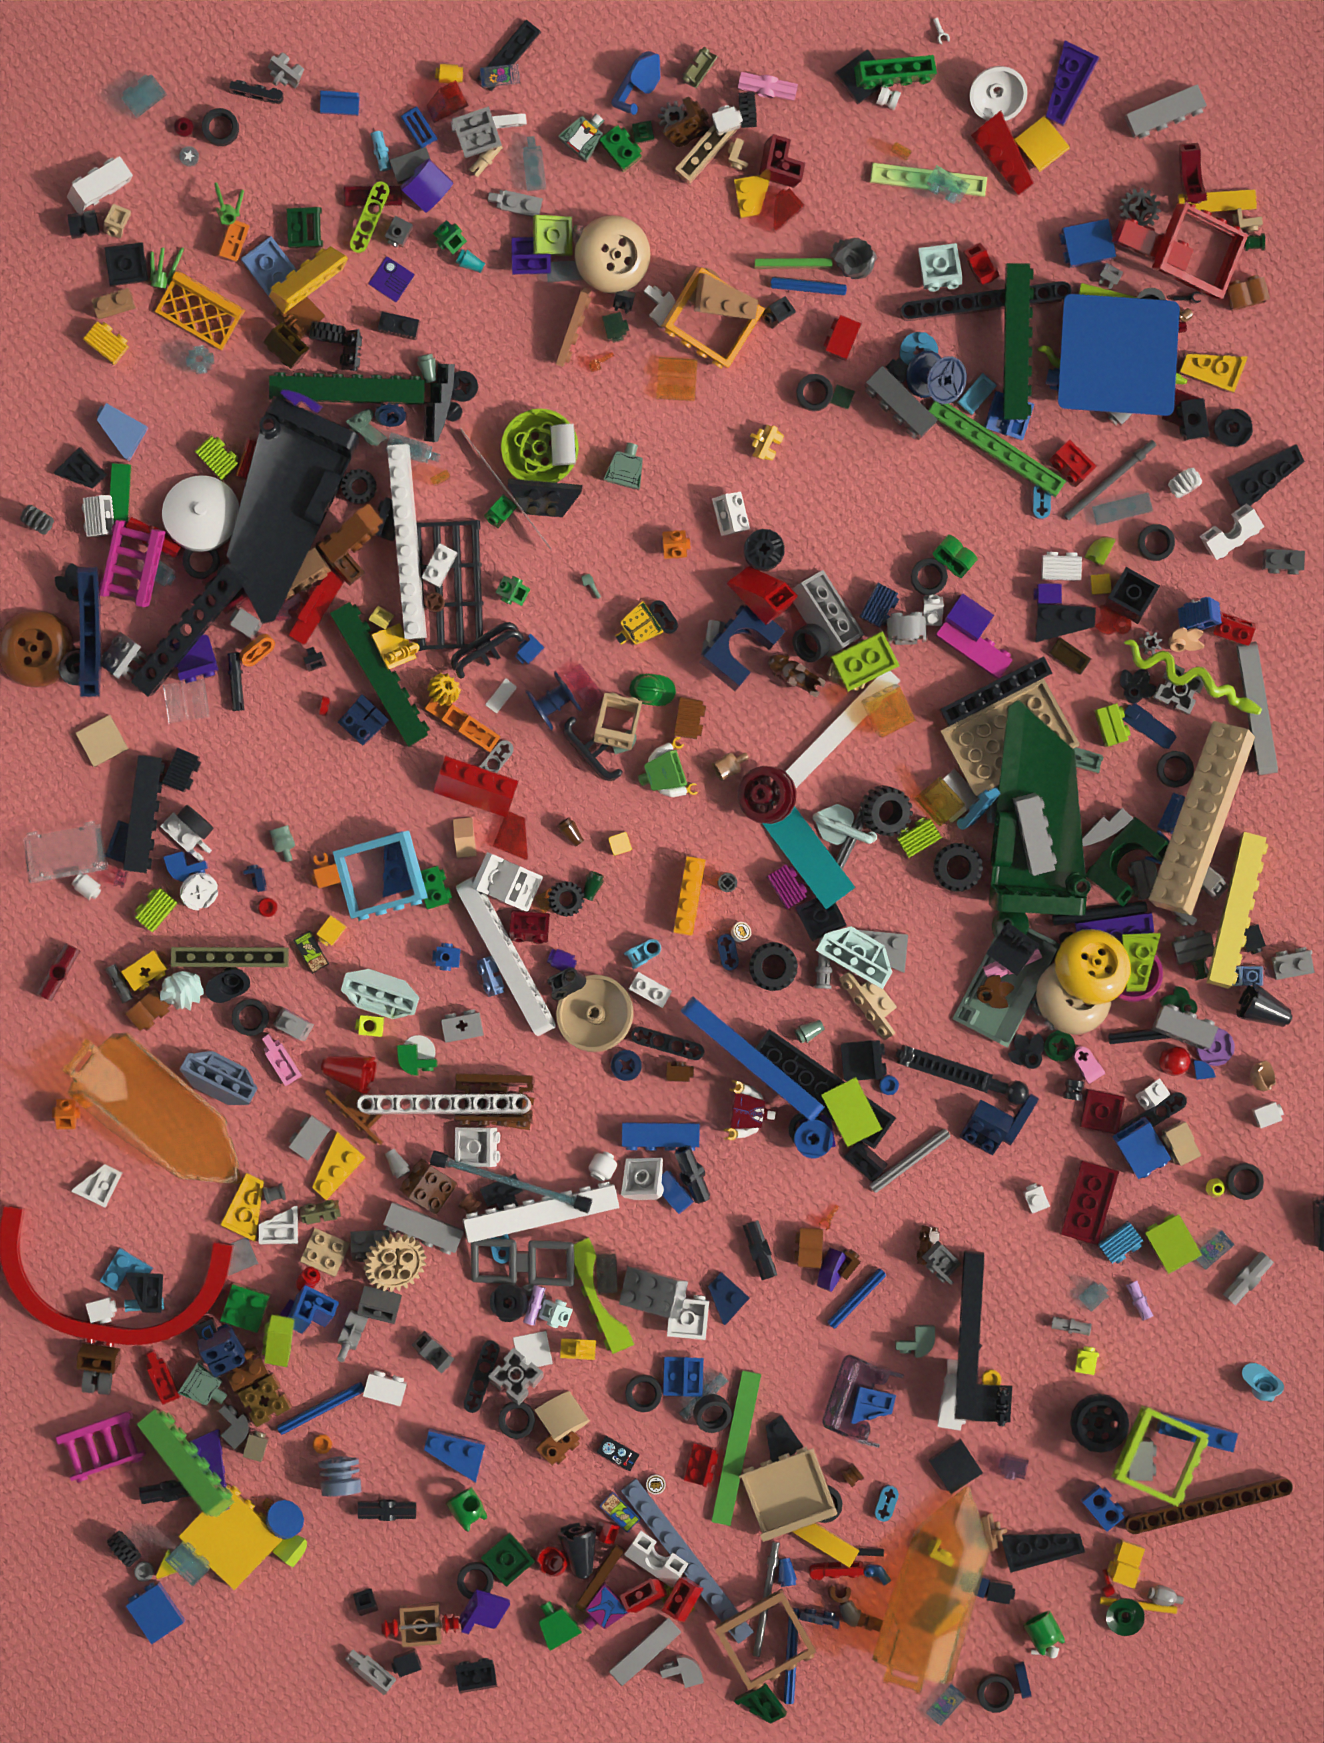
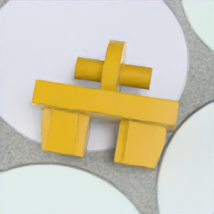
[749,425,784,461]
[560,1338,596,1360]

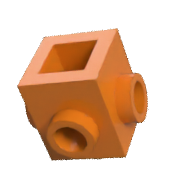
[662,530,691,559]
[52,1099,80,1129]

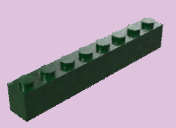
[1003,263,1034,420]
[269,372,425,405]
[330,602,430,747]

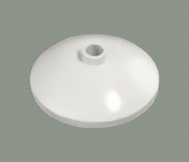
[969,66,1027,121]

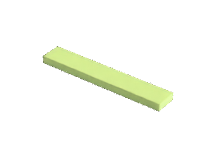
[870,163,987,197]

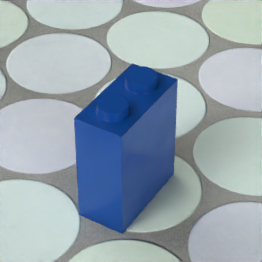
[1059,218,1116,268]
[1112,1117,1171,1179]
[126,1582,185,1645]

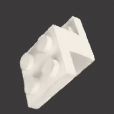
[471,852,543,912]

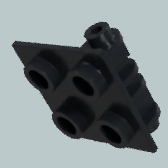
[340,329,362,371]
[986,922,1040,976]
[975,1384,1012,1426]

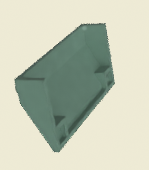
[952,921,1061,1048]

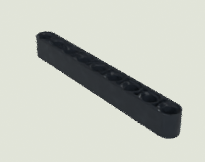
[900,281,1072,321]
[954,1251,984,1421]

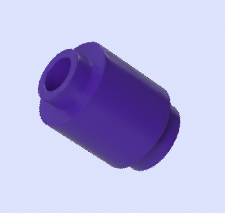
[547,949,577,971]

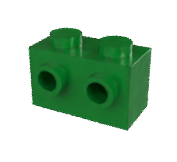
[599,125,642,172]
[421,866,452,910]

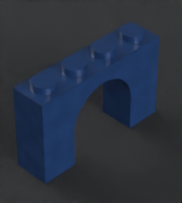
[700,604,785,691]

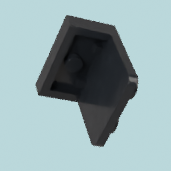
[841,1040,887,1081]

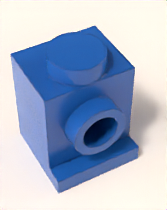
[515,634,545,664]

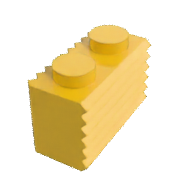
[83,321,129,365]

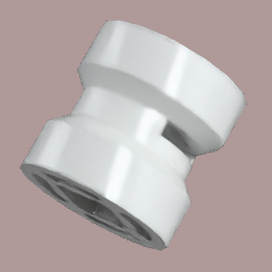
[876,87,901,110]

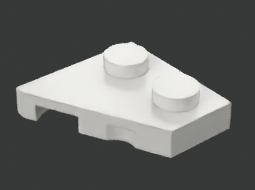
[72,1164,123,1207]

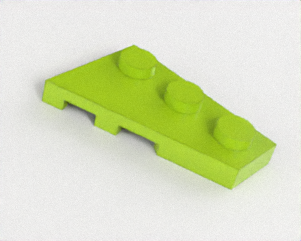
[1122,933,1161,992]

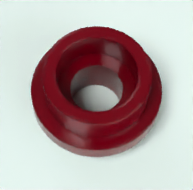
[174,117,194,137]

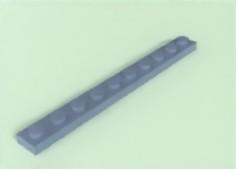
[621,1478,754,1644]

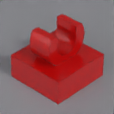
[596,1522,620,1544]

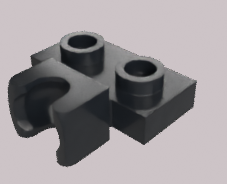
[480,1173,523,1210]

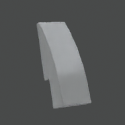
[1082,808,1134,846]

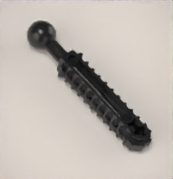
[895,1045,1029,1105]

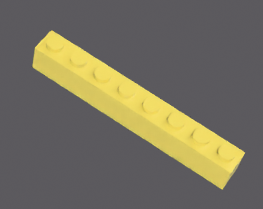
[1206,832,1268,989]

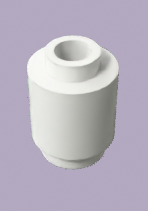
[72,873,101,900]

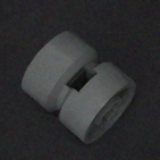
[82,1370,112,1395]

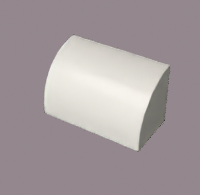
[551,424,576,465]

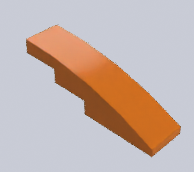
[424,697,501,752]

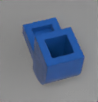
[164,851,209,882]

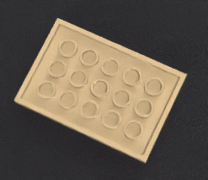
[941,678,1080,798]

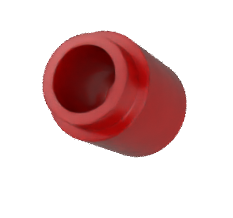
[296,1267,321,1291]

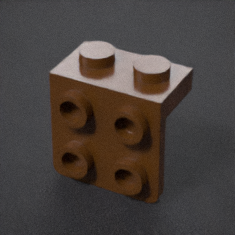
[663,96,710,147]
[399,1158,457,1214]

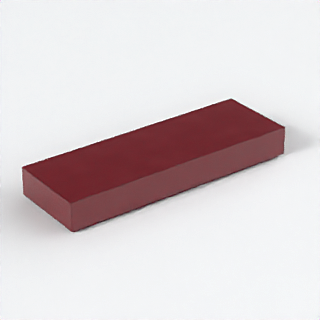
[344,186,402,207]

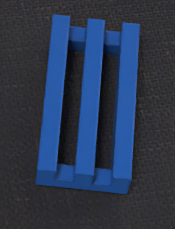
[401,106,438,149]

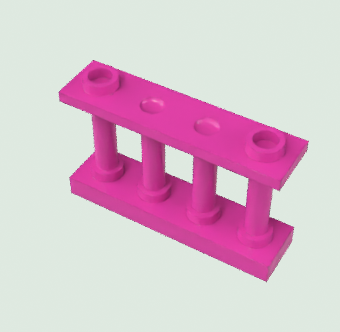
[99,520,166,607]
[56,1410,146,1483]

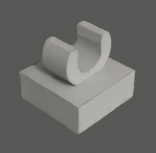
[1099,263,1123,289]

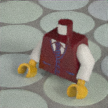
[724,1080,776,1140]

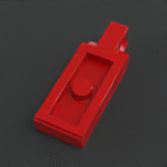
[146,1350,181,1405]

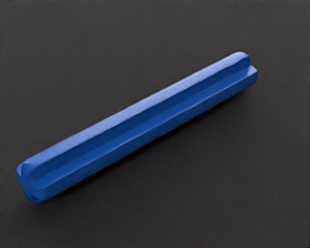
[770,277,847,295]
[828,1268,886,1329]

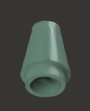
[417,354,437,383]
[795,1020,825,1044]

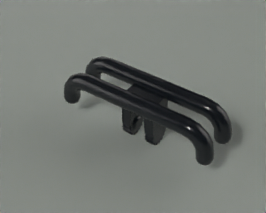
[451,622,524,679]
[563,716,623,781]

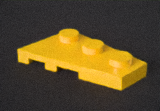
[312,1131,366,1200]

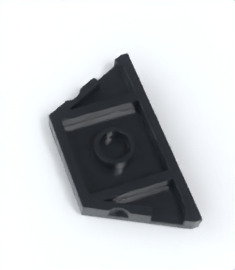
[508,479,583,517]

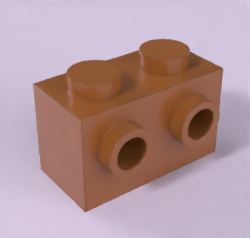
[536,1431,580,1466]

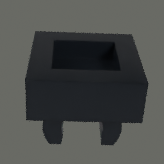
[613,290,635,314]
[303,647,327,672]

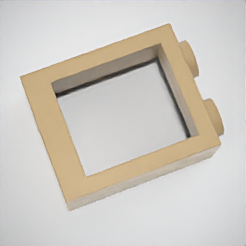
[594,693,642,750]

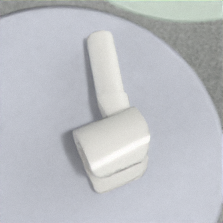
[933,18,950,44]
[1031,1646,1059,1658]

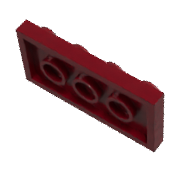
[1060,1160,1119,1245]

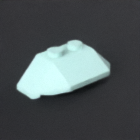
[816,926,892,989]
[341,969,420,1019]

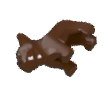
[768,654,826,697]

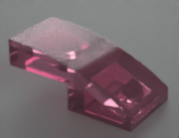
[565,663,604,707]

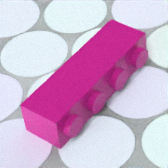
[935,621,1012,679]

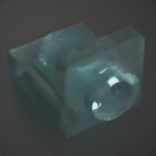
[1078,1281,1109,1312]

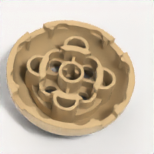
[575,215,650,293]
[1036,963,1111,1035]

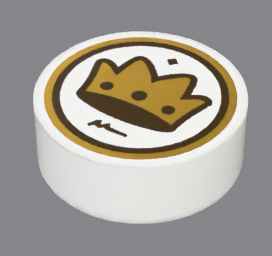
[731,922,751,942]
[646,1474,665,1494]

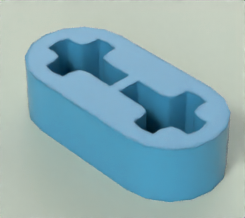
[1033,485,1051,519]
[875,1485,899,1522]

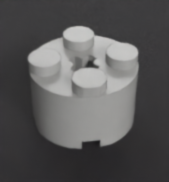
[887,612,927,645]

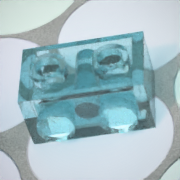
[926,165,970,204]

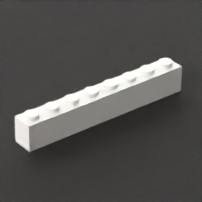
[462,1182,620,1243]

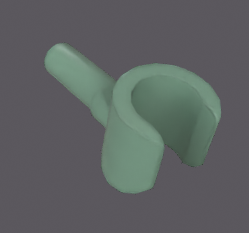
[581,574,601,599]

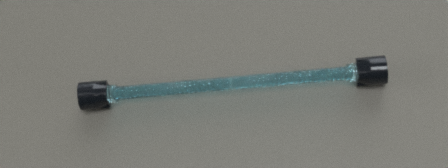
[430,1150,593,1213]

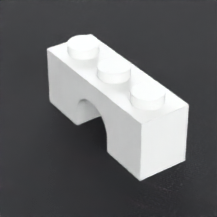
[1199,503,1264,560]
[624,1531,688,1588]

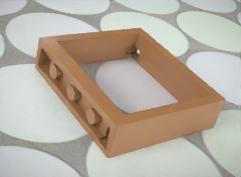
[714,1589,816,1690]

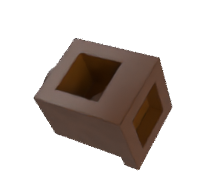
[666,1061,694,1082]

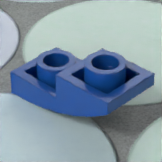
[661,1170,694,1214]

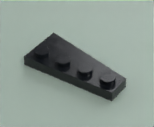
[1226,444,1305,507]

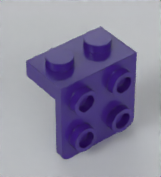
[173,634,219,684]
[459,1589,510,1634]

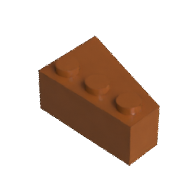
[319,504,383,564]

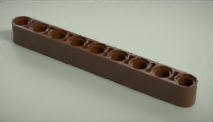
[1124,1476,1293,1534]

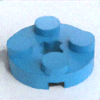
[899,332,938,366]

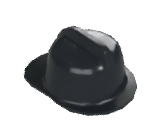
[205,967,250,1003]

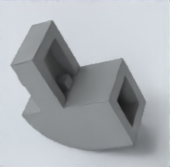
[660,1654,704,1688]

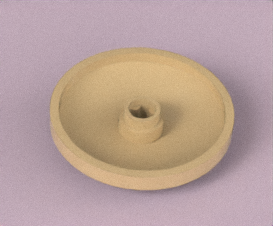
[556,975,633,1052]

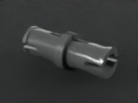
[105,964,134,1004]

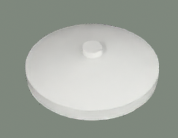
[162,475,239,552]

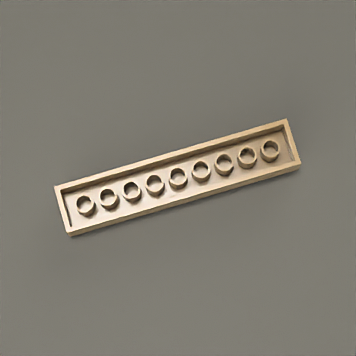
[1149,721,1255,916]

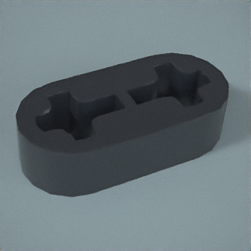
[650,600,678,634]

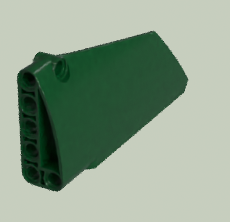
[988,699,1091,915]

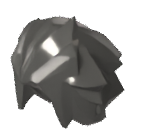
[830,238,877,279]

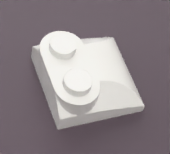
[621,1158,664,1200]

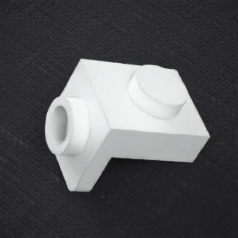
[923,594,944,626]
[1135,1078,1170,1110]

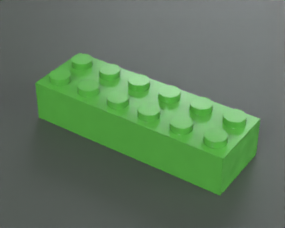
[137,1409,234,1517]

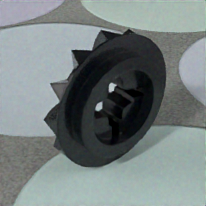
[451,371,478,402]

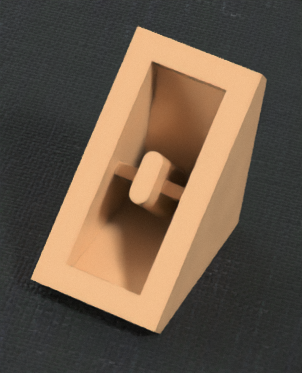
[453,817,477,858]

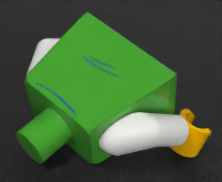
[638,737,698,797]

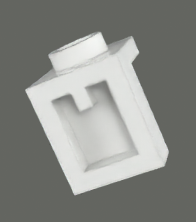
[1023,1183,1050,1214]

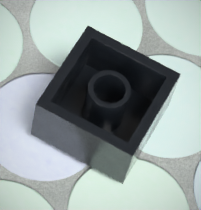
[1105,567,1160,624]

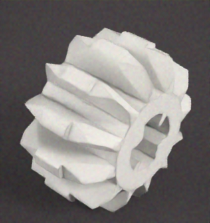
[1168,468,1202,498]

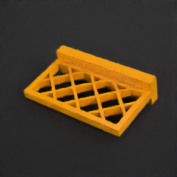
[155,271,246,350]

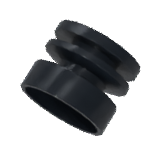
[744,529,785,571]

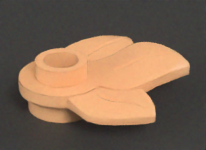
[1168,627,1204,652]

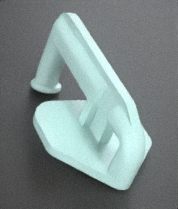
[812,804,877,845]

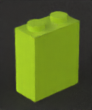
[1145,1213,1202,1275]

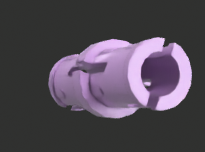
[1126,1281,1154,1321]
[523,1285,546,1326]

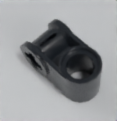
[547,967,586,1000]

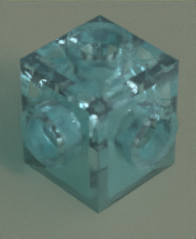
[186,346,215,374]

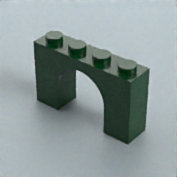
[1086,817,1169,906]

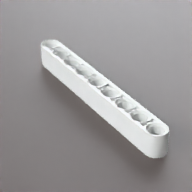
[456,876,556,1036]
[357,1094,531,1114]

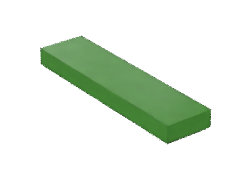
[754,258,832,269]

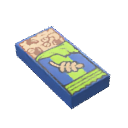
[599,1492,641,1533]

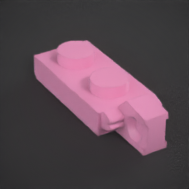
[262,1034,302,1086]

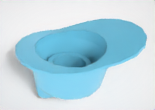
[1242,1363,1284,1403]

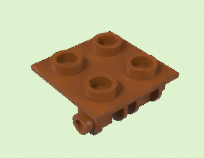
[271,297,325,339]

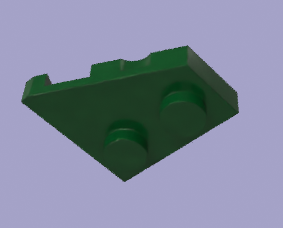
[734,1683,787,1724]

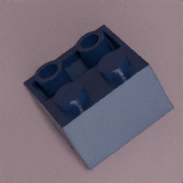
[959,1100,1014,1155]

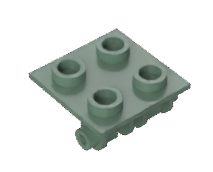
[346,409,387,446]

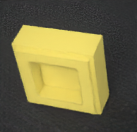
[369,606,394,629]

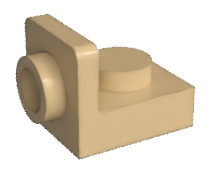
[103,204,131,239]

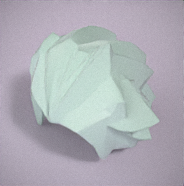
[160,971,204,1010]

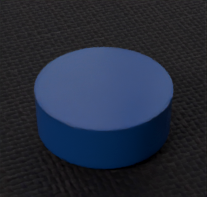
[879,1076,899,1095]

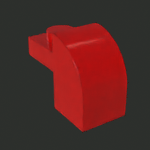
[963,243,1000,285]

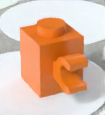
[311,853,341,889]

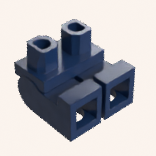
[338,695,390,746]
[197,1324,246,1377]

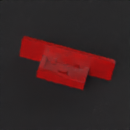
[289,571,345,645]

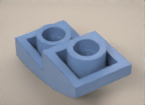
[1232,966,1263,986]

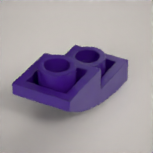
[817,1248,847,1292]

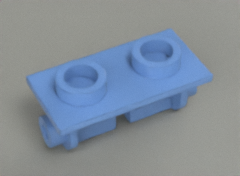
[477,956,505,997]

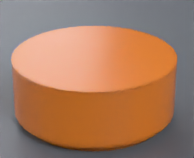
[313,1434,332,1454]

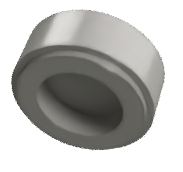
[134,1561,154,1582]

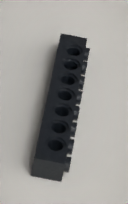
[131,564,248,697]

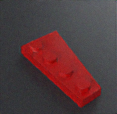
[971,110,1034,196]

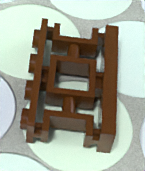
[454,1073,535,1127]

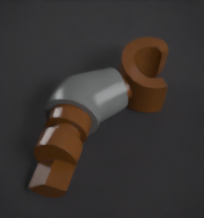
[828,1585,884,1632]

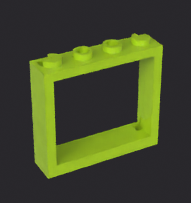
[1111,1405,1209,1506]

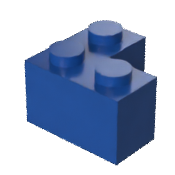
[288,1285,339,1334]

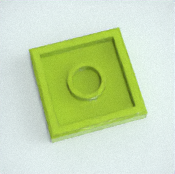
[533,215,573,256]

